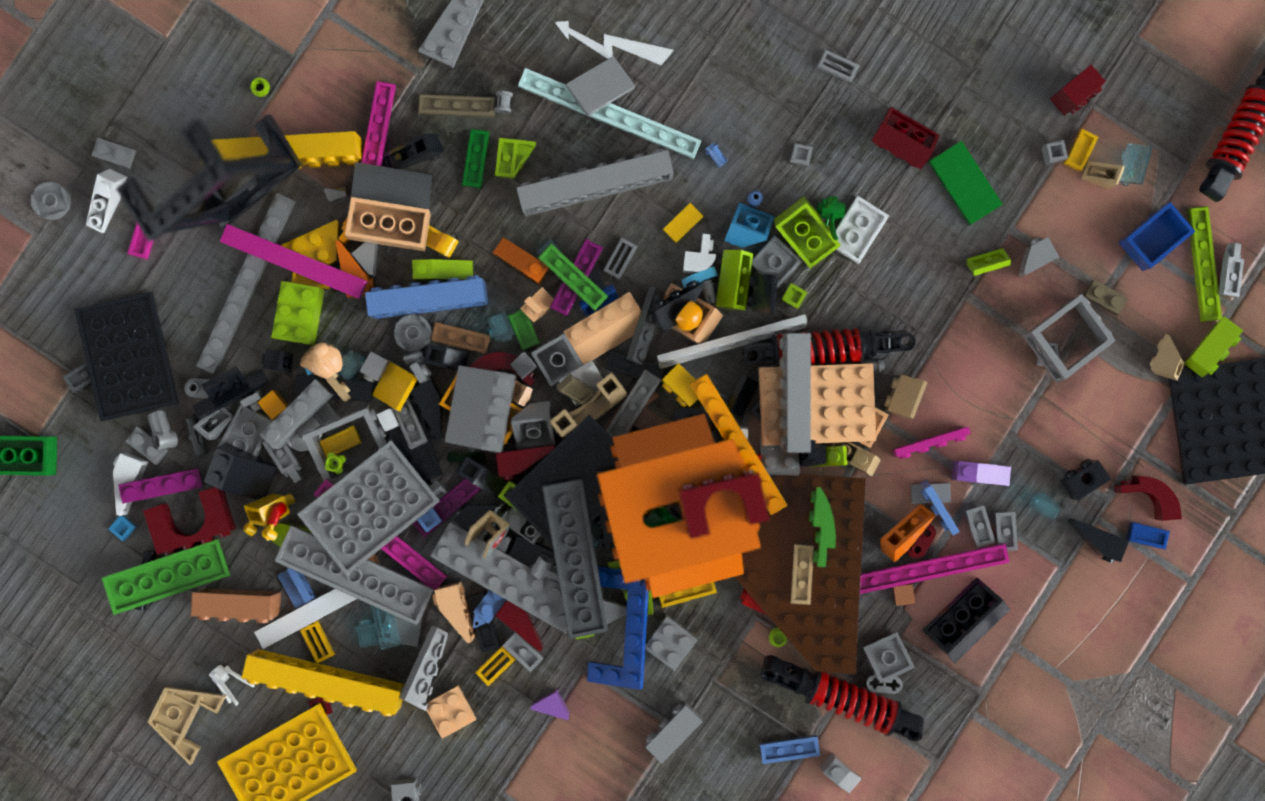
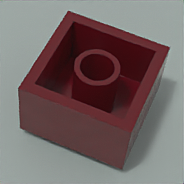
[1050,64,1106,116]

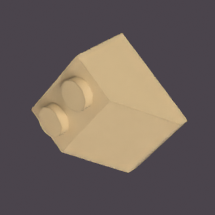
[884,375,927,419]

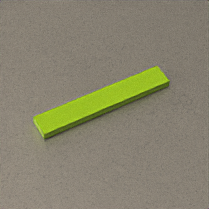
[1187,206,1222,322]

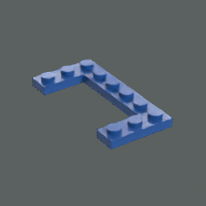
[587,566,649,690]

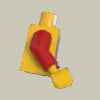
[243,493,295,541]

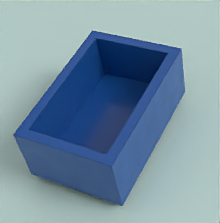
[1118,202,1196,271]

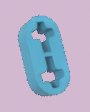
[681,266,718,288]

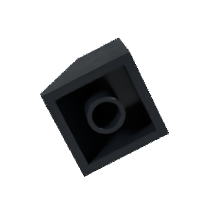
[749,271,778,314]

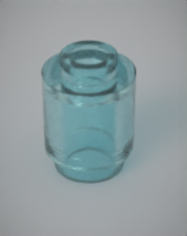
[1030,492,1061,520]

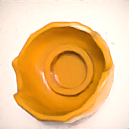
[676,301,702,331]

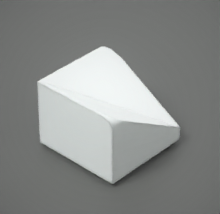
[377,409,400,431]

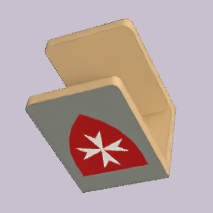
[464,510,510,558]

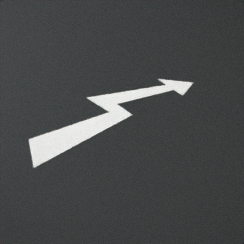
[555,21,674,65]

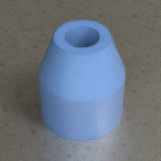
[747,190,763,207]

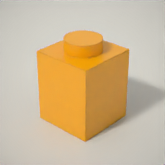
[257,390,289,420]

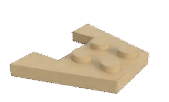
[147,686,227,765]

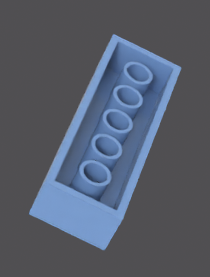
[365,276,489,319]

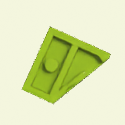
[495,138,536,179]

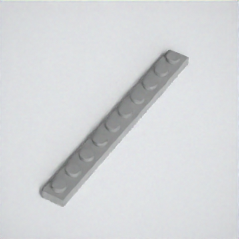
[196,193,295,374]

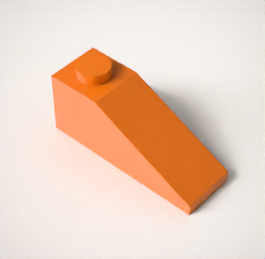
[493,237,550,285]
[335,240,375,299]
[880,504,935,562]

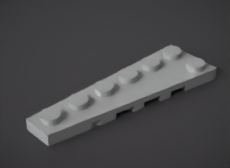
[418,0,484,68]

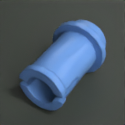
[705,143,728,168]

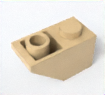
[1150,334,1185,381]

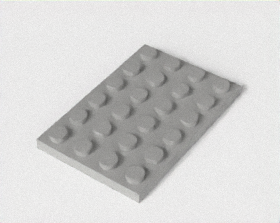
[297,441,440,576]

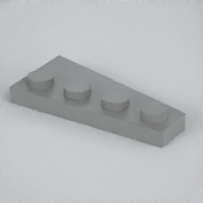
[399,625,448,711]

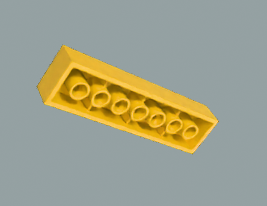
[213,131,363,169]
[242,649,405,716]

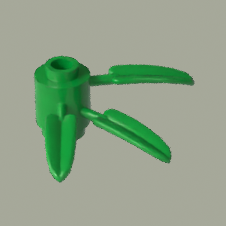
[816,196,845,240]

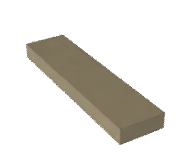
[418,94,496,118]

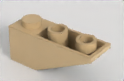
[818,442,881,476]

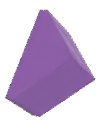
[531,689,570,720]

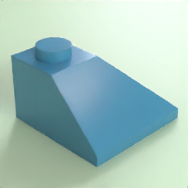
[724,202,775,248]

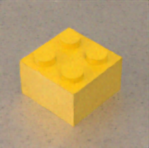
[662,363,699,408]

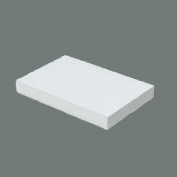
[835,195,889,264]

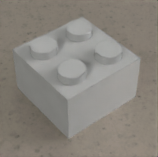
[645,614,698,671]

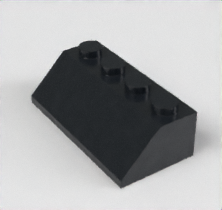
[922,577,1010,663]

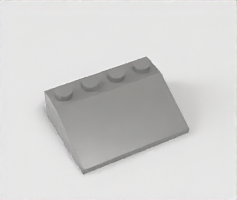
[445,366,516,453]

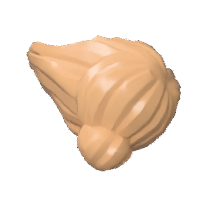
[300,342,343,379]

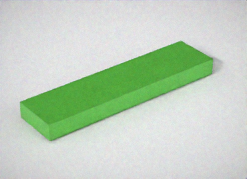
[538,243,608,311]

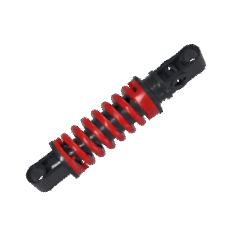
[1199,68,1265,202]
[742,326,916,367]
[760,655,924,741]

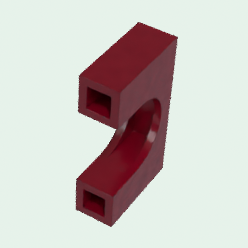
[678,469,770,539]
[143,487,236,556]

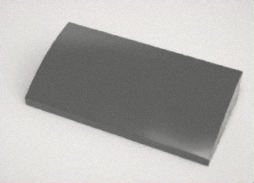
[350,162,432,209]

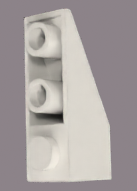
[86,169,127,233]

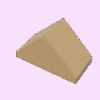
[1081,161,1125,190]

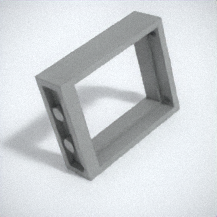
[1023,294,1116,383]
[302,405,387,485]

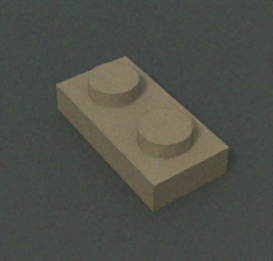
[1084,280,1128,315]

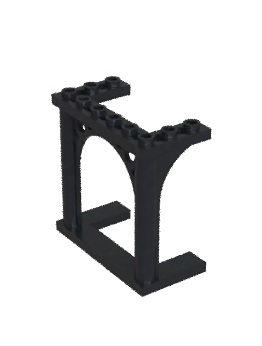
[116,115,302,242]

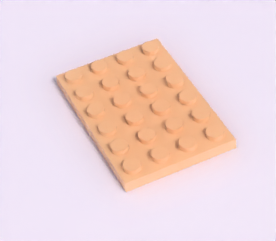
[759,364,876,446]

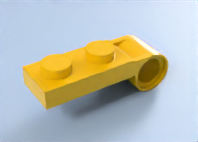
[426,225,459,258]

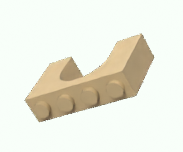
[549,373,628,439]

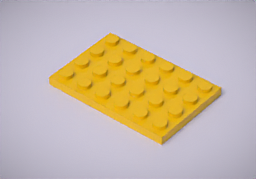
[217,703,357,801]

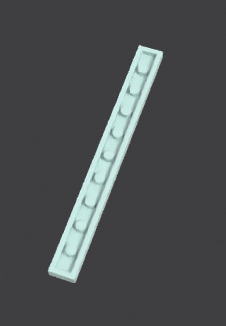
[518,68,701,160]

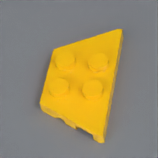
[280,220,340,278]

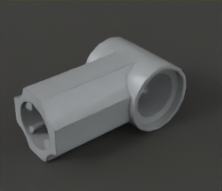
[147,410,178,450]
[530,554,560,584]

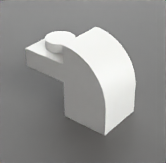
[683,234,716,274]

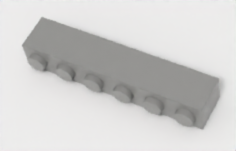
[780,333,811,452]

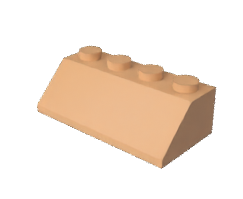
[564,292,641,365]

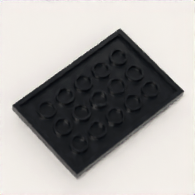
[74,292,179,422]
[505,414,618,546]

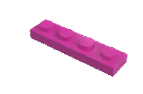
[891,427,971,459]

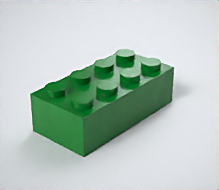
[0,436,57,476]

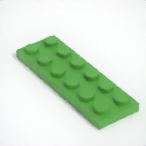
[102,539,231,615]

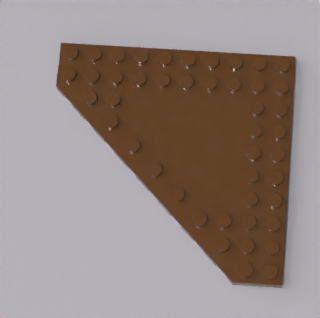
[670,474,866,674]

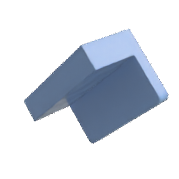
[278,568,316,608]

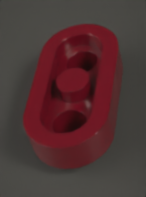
[907,524,936,559]

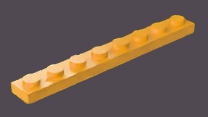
[690,373,788,515]

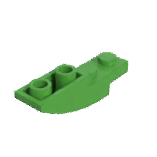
[809,487,836,567]

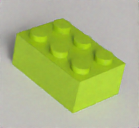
[271,281,325,346]

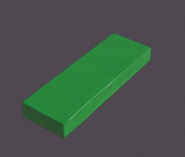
[462,129,490,189]

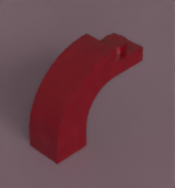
[470,352,536,387]
[1114,476,1182,521]

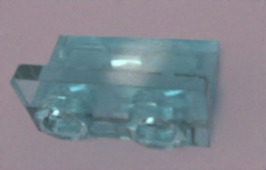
[1119,144,1152,186]

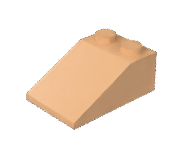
[664,283,723,344]
[433,581,476,643]

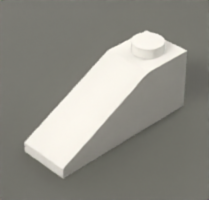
[113,453,149,516]

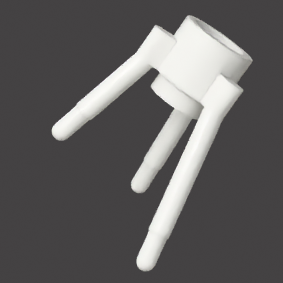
[209,665,255,705]

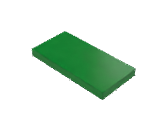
[928,141,1003,226]

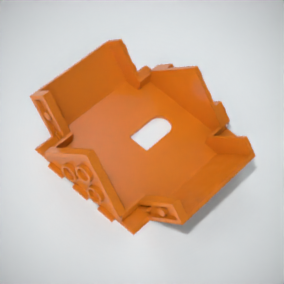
[597,414,761,598]

